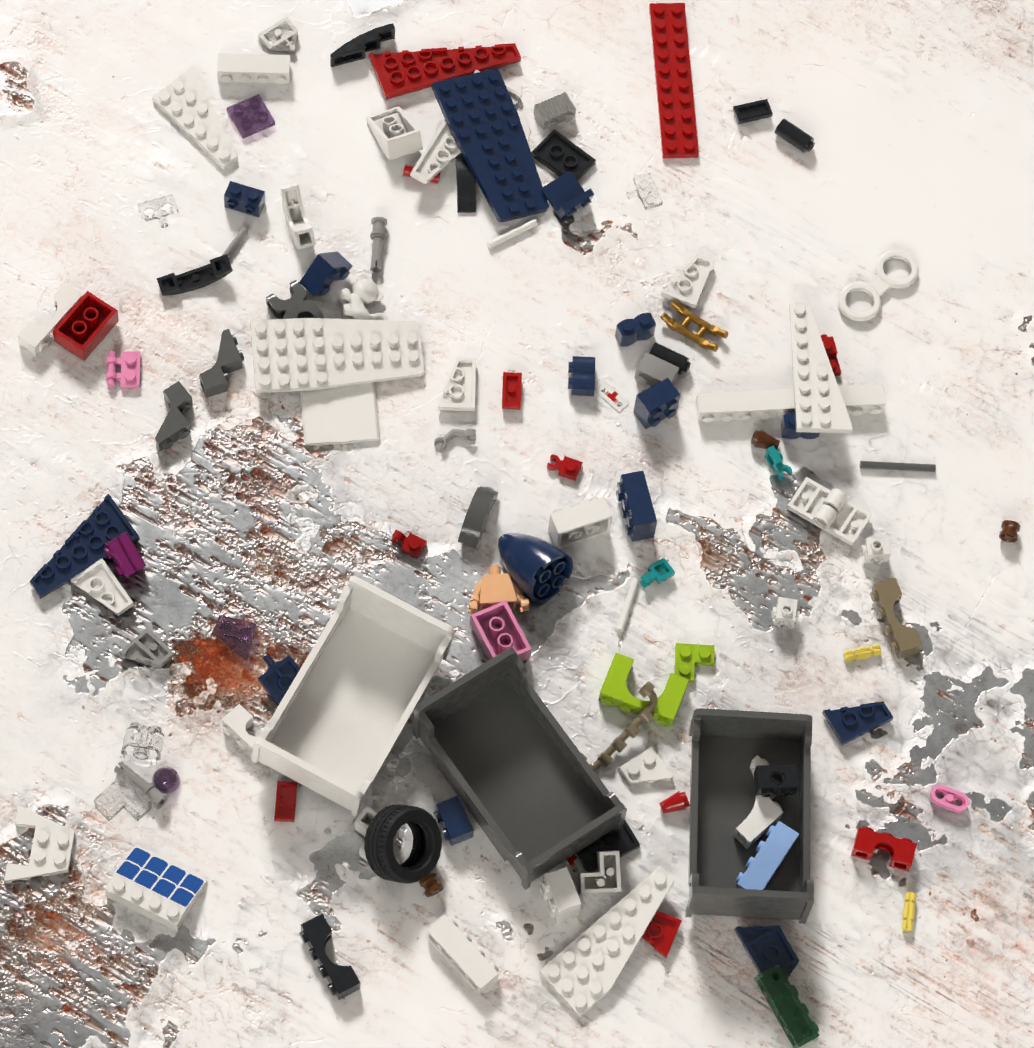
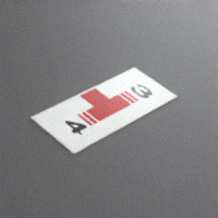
[595,382,629,412]
[563,854,586,878]

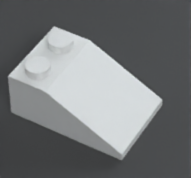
[366,106,423,160]

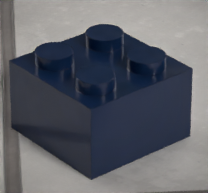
[633,378,680,429]

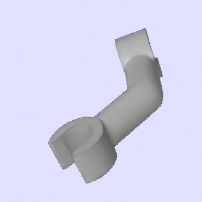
[434,428,476,451]

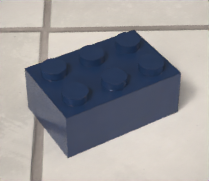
[616,471,657,542]

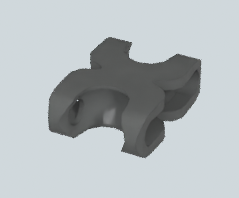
[266,280,324,319]

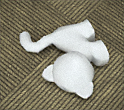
[340,273,388,320]

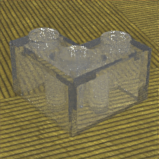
[94,773,152,822]

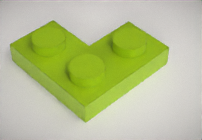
[674,643,715,683]

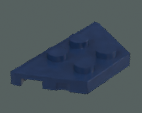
[734,925,799,998]

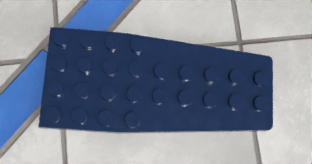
[431,68,549,223]

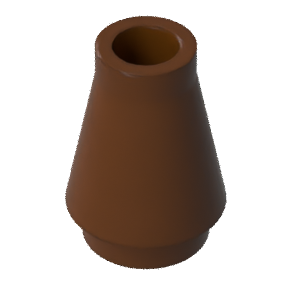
[750,430,780,450]

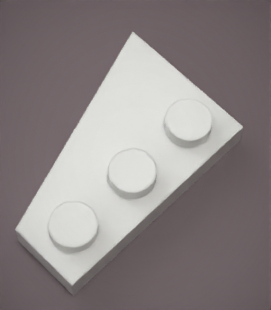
[661,254,715,308]
[437,357,476,411]

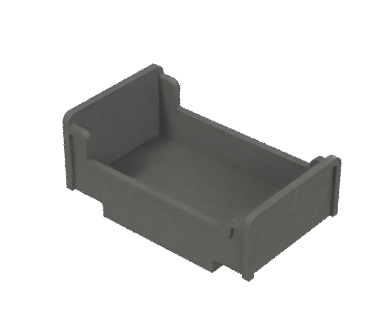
[413,647,627,890]
[685,708,814,924]

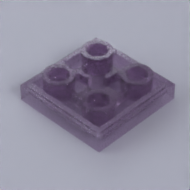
[226,94,275,139]

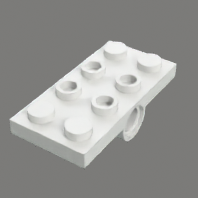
[787,477,872,547]

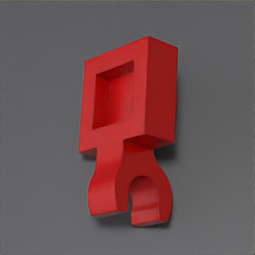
[391,530,427,559]

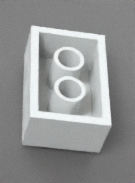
[548,496,612,549]

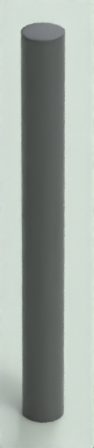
[860,461,936,472]

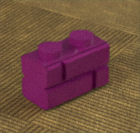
[104,532,146,578]

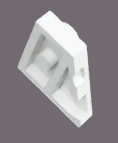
[619,747,674,786]

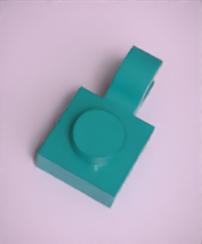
[765,446,792,480]
[640,558,675,588]

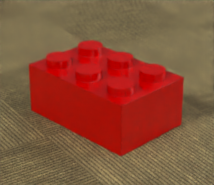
[53,291,119,361]

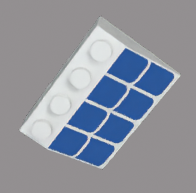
[105,845,207,933]

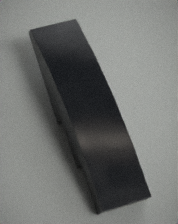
[330,23,395,67]

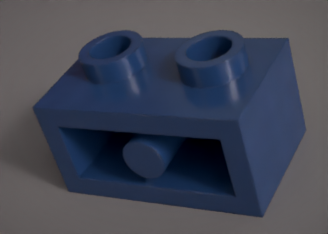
[224,181,265,217]
[433,796,474,846]

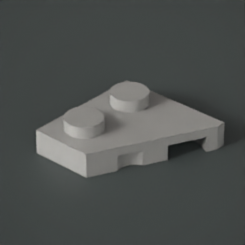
[120,628,175,669]

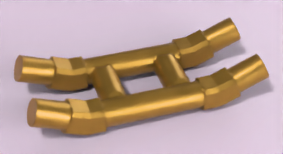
[660,299,728,352]

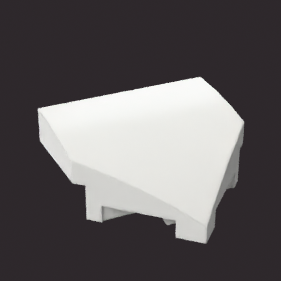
[258,16,298,52]

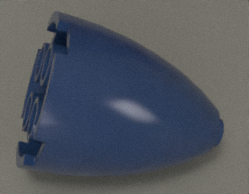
[498,533,573,603]

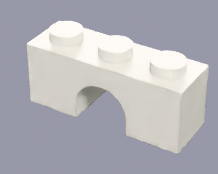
[222,704,264,766]

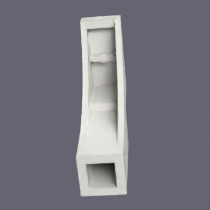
[733,755,783,849]

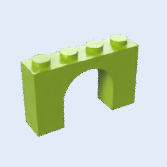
[598,653,689,727]

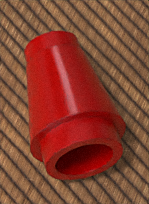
[659,791,690,814]

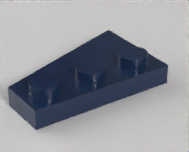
[822,701,893,745]

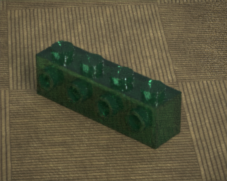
[754,963,820,1048]

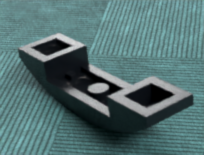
[455,153,476,213]
[157,254,233,296]

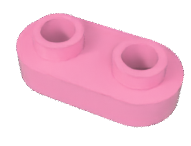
[930,785,969,813]

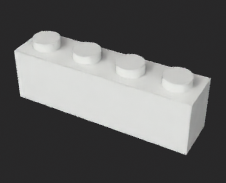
[217,53,290,84]
[426,914,499,995]

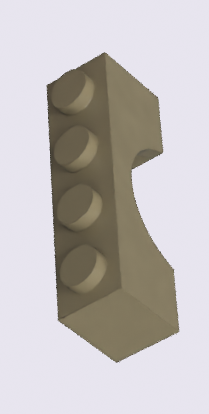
[870,578,923,659]

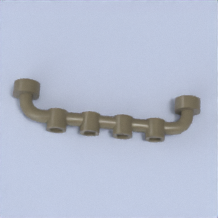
[581,681,658,771]

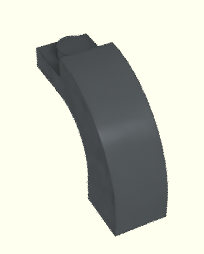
[458,486,499,548]

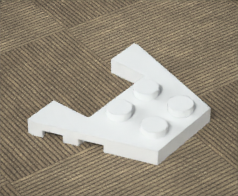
[4,806,75,883]

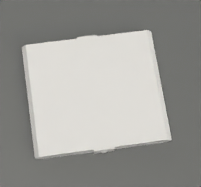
[300,383,380,446]

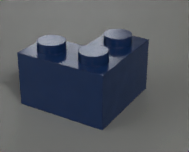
[299,251,353,297]

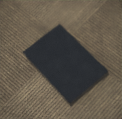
[531,129,596,181]
[576,820,640,872]

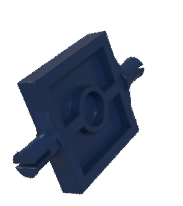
[258,653,300,706]

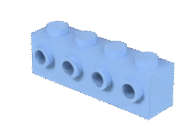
[735,821,799,890]

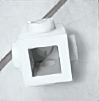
[861,536,891,565]
[771,597,800,629]

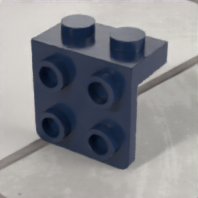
[542,172,594,219]

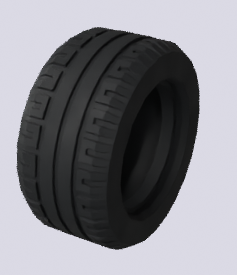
[364,804,442,884]

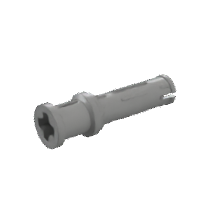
[370,217,388,272]
[114,761,169,809]

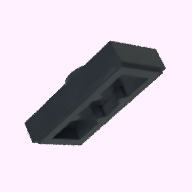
[733,99,773,125]

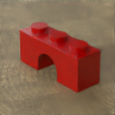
[851,827,917,872]

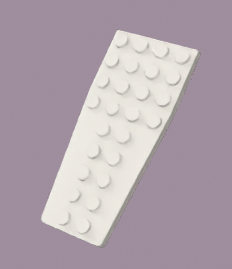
[250,318,424,393]

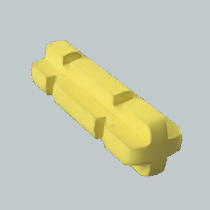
[843,644,882,662]
[902,892,916,932]

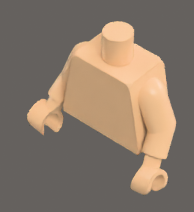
[468,565,530,614]

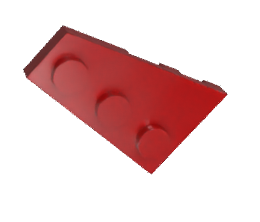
[642,910,682,958]

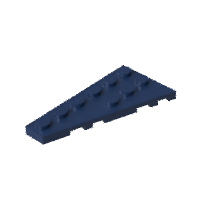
[30,493,140,599]

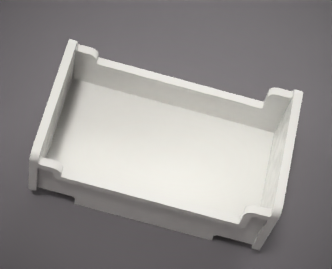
[251,576,455,817]

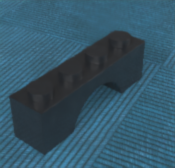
[299,914,361,1000]

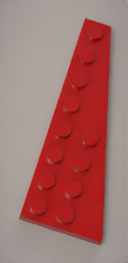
[369,43,521,100]

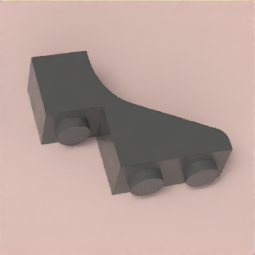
[199,329,244,398]
[155,381,193,452]

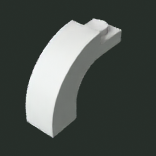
[279,183,316,249]

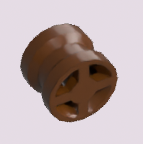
[999,520,1021,543]
[419,873,444,897]

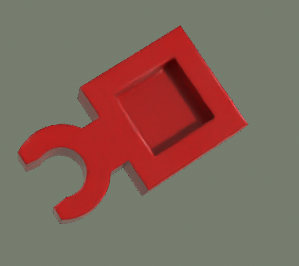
[547,454,583,481]

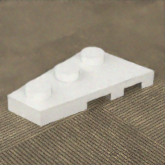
[70,558,134,616]

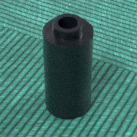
[774,118,815,153]
[649,342,691,375]

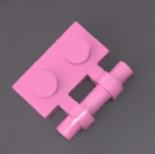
[106,351,141,388]

